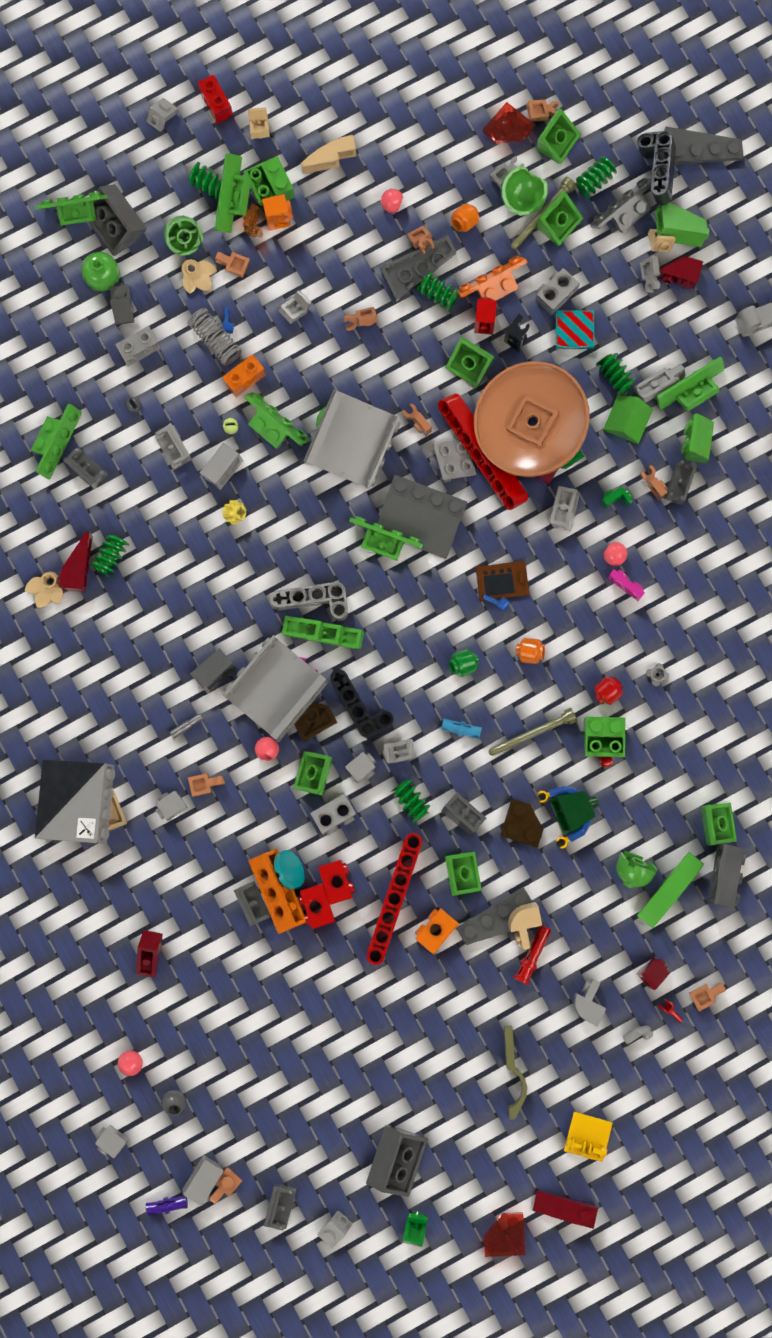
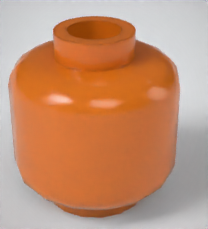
[451,203,479,232]
[516,638,545,664]

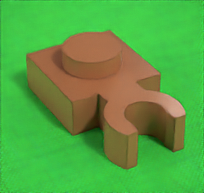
[526,100,559,122]
[407,226,434,253]

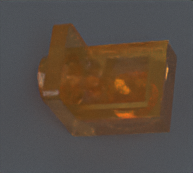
[243,204,263,237]

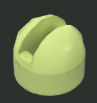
[223,418,239,434]

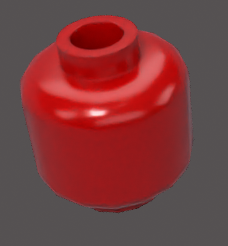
[594,676,624,705]

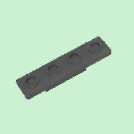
[590,178,652,233]

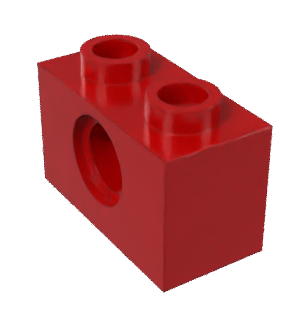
[197,74,233,123]
[474,297,497,335]
[318,860,355,905]
[298,884,335,929]

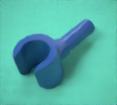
[223,307,234,334]
[482,594,511,610]

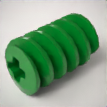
[576,157,617,199]
[189,162,222,201]
[416,272,459,311]
[596,353,636,396]
[90,535,130,578]
[390,779,430,824]

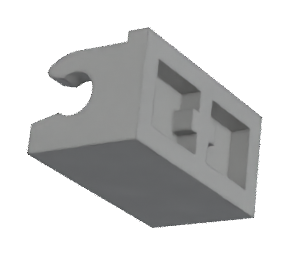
[155,423,192,470]
[200,443,244,490]
[549,486,580,532]
[182,1155,224,1206]

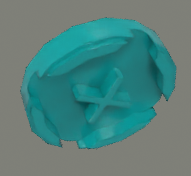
[274,850,305,890]

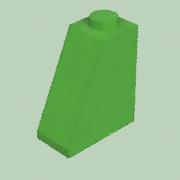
[655,202,709,247]

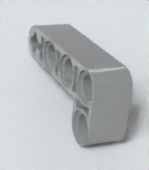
[735,302,772,337]
[270,582,348,621]

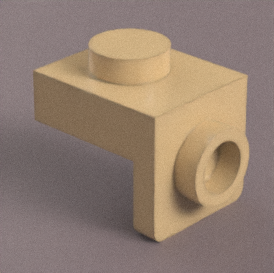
[248,107,270,139]
[648,229,675,252]

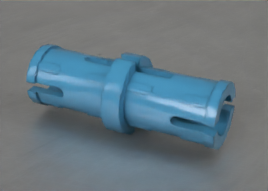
[441,718,482,739]

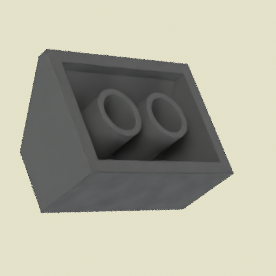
[89,184,147,256]
[708,844,746,908]
[366,1125,428,1197]

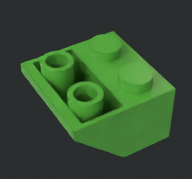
[243,156,295,206]
[681,413,714,464]
[583,717,625,757]

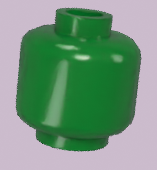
[449,649,479,677]

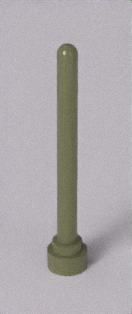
[511,176,577,250]
[489,708,577,756]

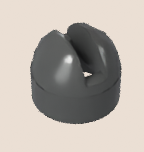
[125,397,141,413]

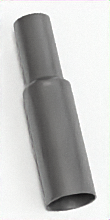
[169,714,203,739]

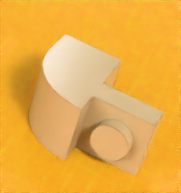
[508,902,542,950]

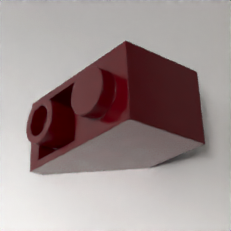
[658,256,703,289]

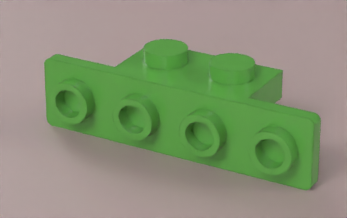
[215,153,251,233]
[35,192,108,226]
[657,357,724,412]
[244,392,310,449]
[31,404,82,480]
[349,516,423,561]

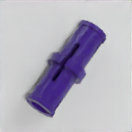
[146,1196,188,1216]

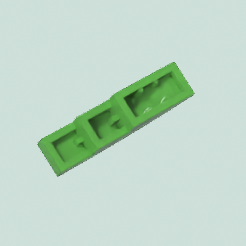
[281,616,365,650]
[637,852,704,928]

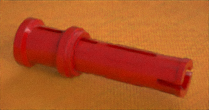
[513,925,552,986]

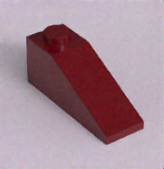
[57,532,93,592]
[532,1190,598,1229]

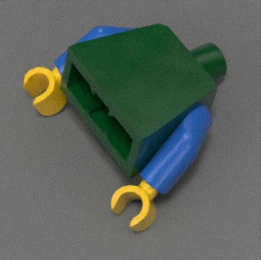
[537,786,599,849]

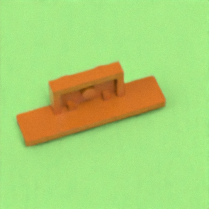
[457,256,527,301]

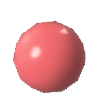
[381,188,403,213]
[603,542,628,566]
[255,737,279,761]
[118,1050,143,1076]

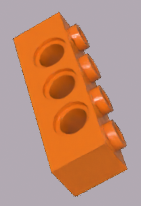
[248,849,306,934]

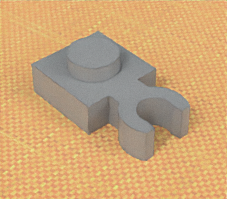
[490,156,524,188]
[640,256,660,293]

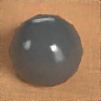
[161,1090,187,1116]

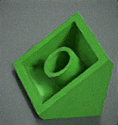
[536,109,581,164]
[537,191,583,246]
[445,337,494,388]
[603,395,653,444]
[293,751,333,797]
[700,803,737,846]
[445,852,482,896]

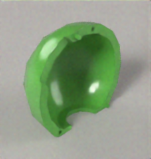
[500,166,548,216]

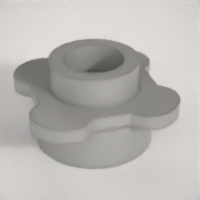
[646,663,669,686]

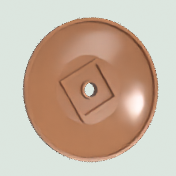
[474,361,590,477]

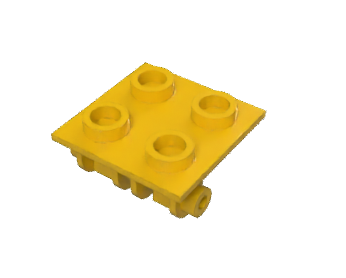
[564,1112,613,1162]

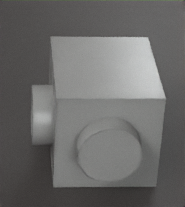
[345,752,376,783]
[156,791,188,821]
[95,1125,129,1158]

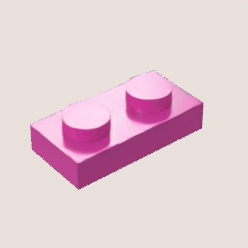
[607,569,645,601]

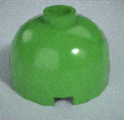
[164,215,203,256]
[81,252,120,292]
[616,851,657,888]

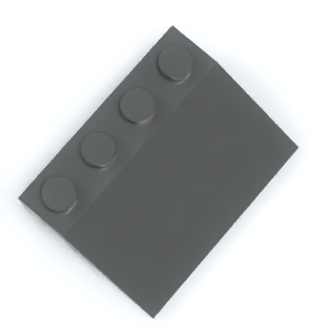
[377,475,467,559]

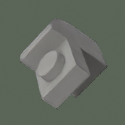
[574,978,606,1027]

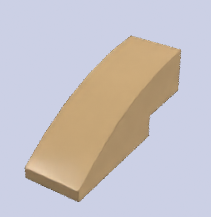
[301,135,356,174]

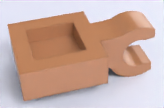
[215,252,250,278]
[343,307,378,331]
[402,403,432,436]
[640,465,668,501]
[188,773,225,797]
[689,983,726,1011]
[209,1167,243,1204]

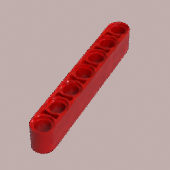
[438,393,528,510]
[367,833,422,965]

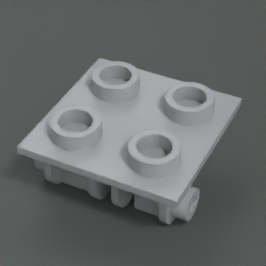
[433,440,476,483]

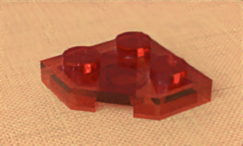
[483,102,536,144]
[484,1212,525,1257]

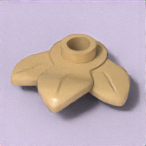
[181,259,217,294]
[25,572,63,608]

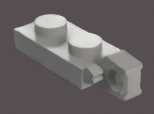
[633,364,686,403]

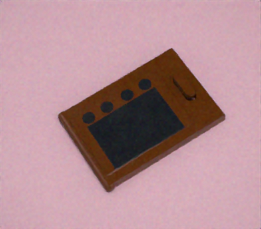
[475,561,530,602]

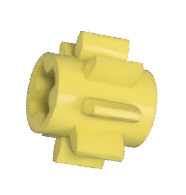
[222,500,246,524]

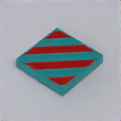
[556,310,594,349]

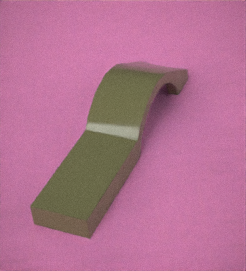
[504,1025,527,1120]

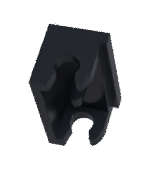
[504,314,530,353]

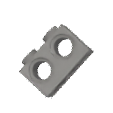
[536,268,580,316]
[115,326,161,367]
[310,794,357,835]

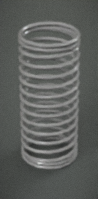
[188,308,242,366]

